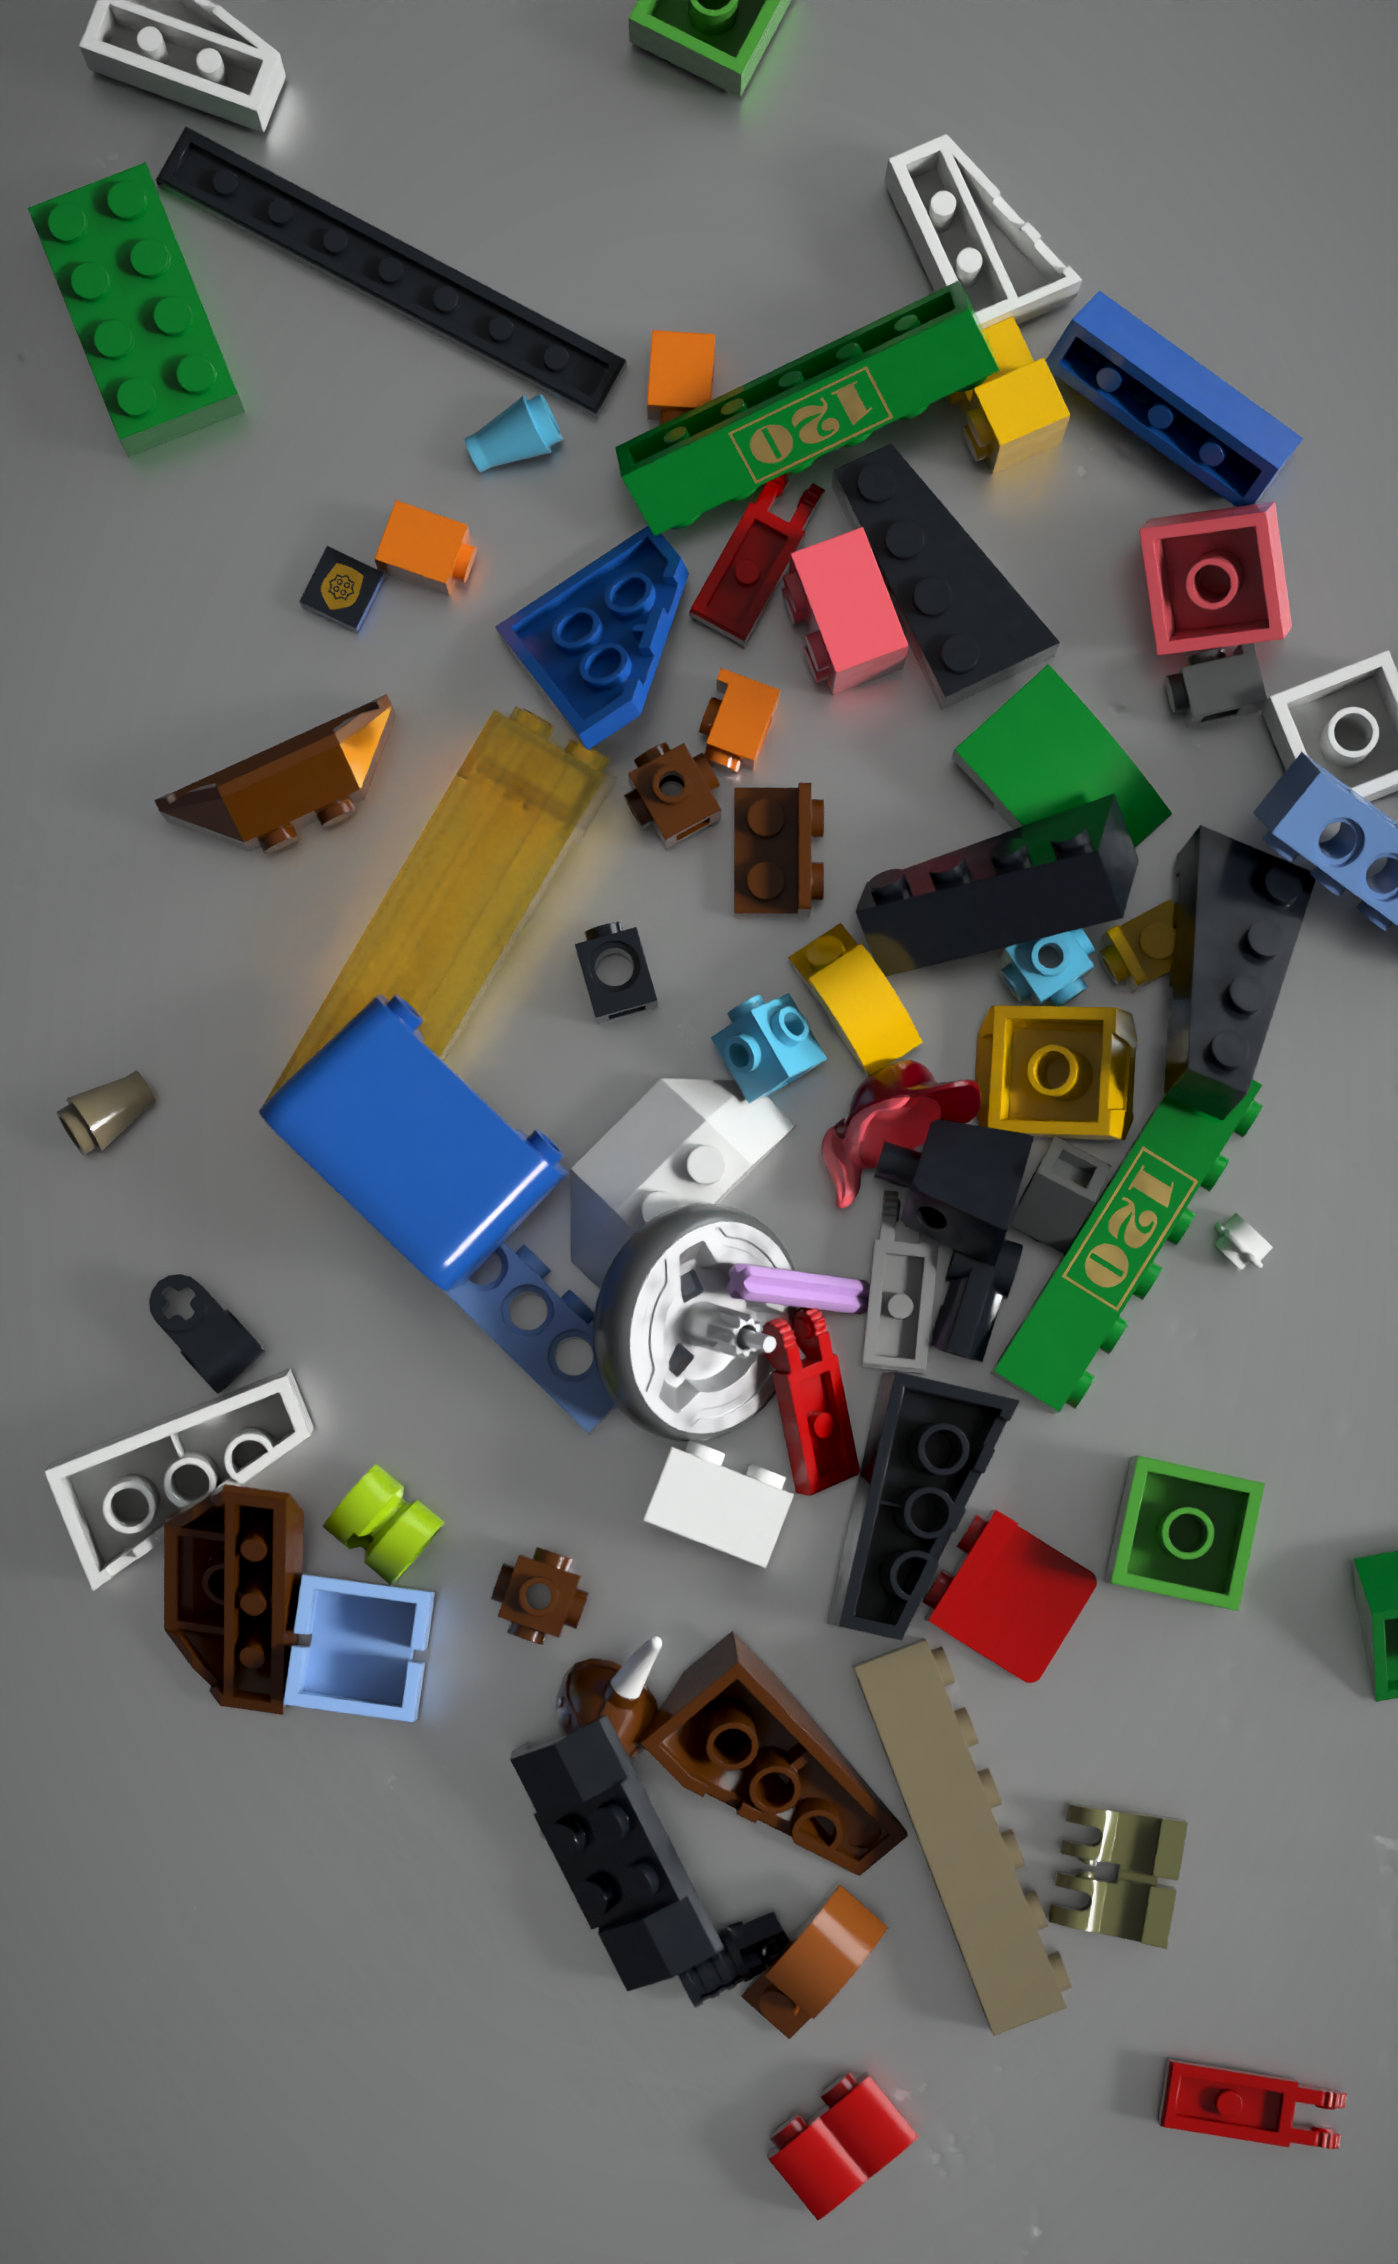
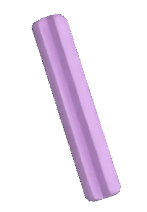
[726,1264,870,1315]

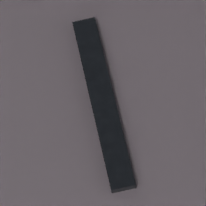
[156,127,627,419]

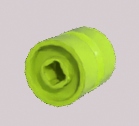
[323,1464,445,1585]

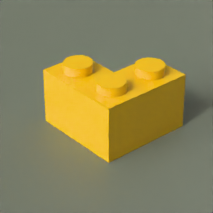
[946,316,1070,474]

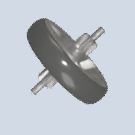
[593,1203,802,1442]

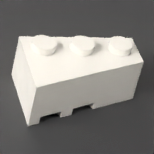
[79,0,286,133]

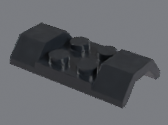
[510,1714,724,1992]

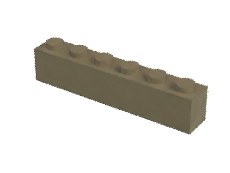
[852,1638,1072,2036]

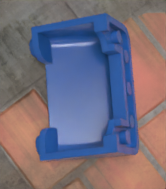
[259,994,569,1291]

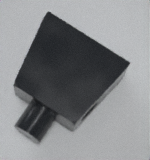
[874,1119,1034,1267]

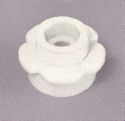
[1214,1213,1273,1271]

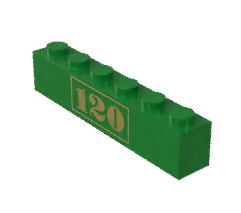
[615,280,1000,536]
[990,1079,1263,1414]

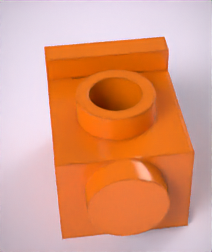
[699,668,781,774]

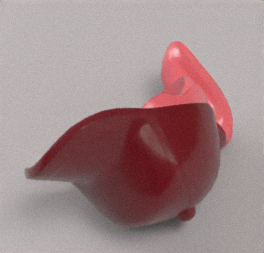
[822,1060,981,1209]

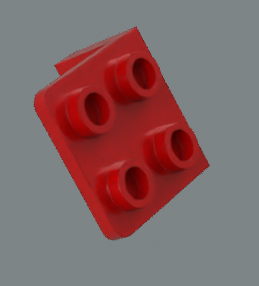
[922,1510,1097,1683]

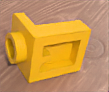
[1099,899,1176,993]

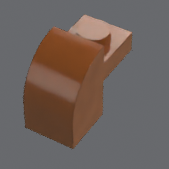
[741,1885,888,2039]

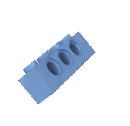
[1253,752,1398,931]
[442,1242,616,1435]

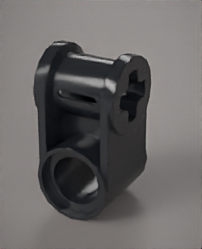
[149,1274,266,1394]

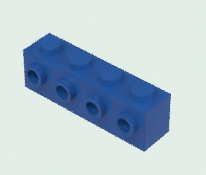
[1046,290,1304,507]

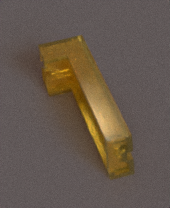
[263,706,618,1105]

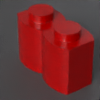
[767,2071,919,2221]

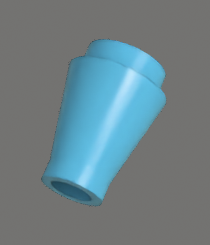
[464,394,563,472]

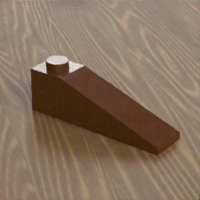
[640,1631,908,1876]

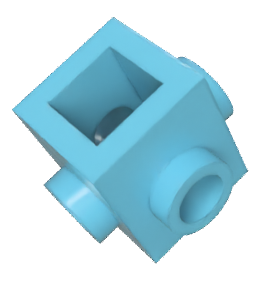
[1000,928,1095,1006]
[711,993,827,1104]

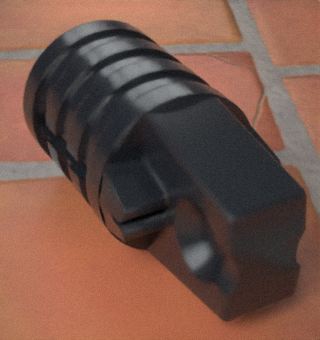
[678,1912,790,2008]

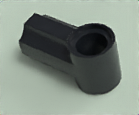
[930,1239,1023,1363]

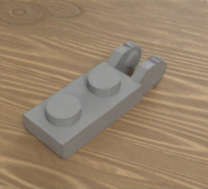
[861,1190,939,1374]

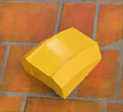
[975,1005,1138,1141]

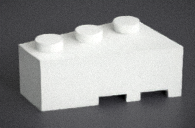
[884,134,1082,329]

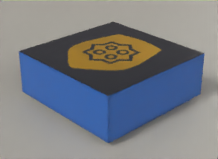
[299,546,385,633]

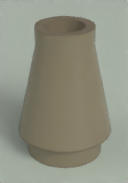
[56,1070,156,1155]

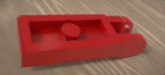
[689,474,825,646]
[761,1308,860,1496]
[1158,2059,1347,2149]

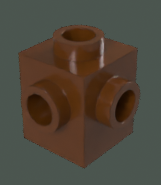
[624,742,721,849]
[491,1547,589,1645]

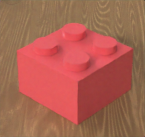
[1139,501,1292,656]
[781,527,909,695]

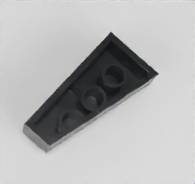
[832,443,1060,710]
[855,793,1139,977]
[1164,825,1316,1121]
[827,1371,1020,1640]

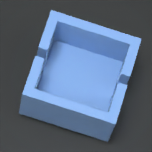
[283,1574,435,1722]

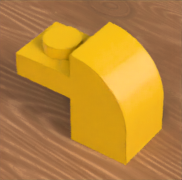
[788,923,923,1076]

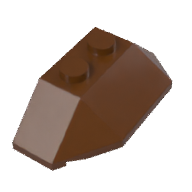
[154,694,396,854]
[164,1484,304,1715]

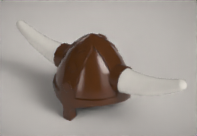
[540,1636,662,1839]

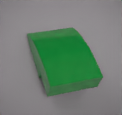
[951,664,1172,848]

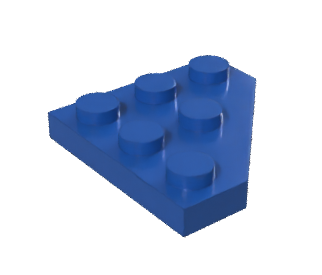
[495,526,689,751]

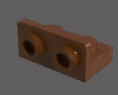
[734,783,824,917]

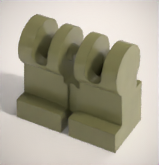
[1048,1804,1188,1949]

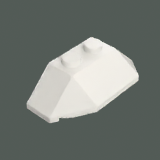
[570,1078,796,1289]

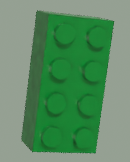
[28,162,245,457]

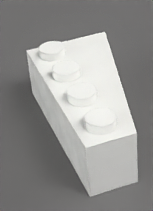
[44,1368,314,1591]

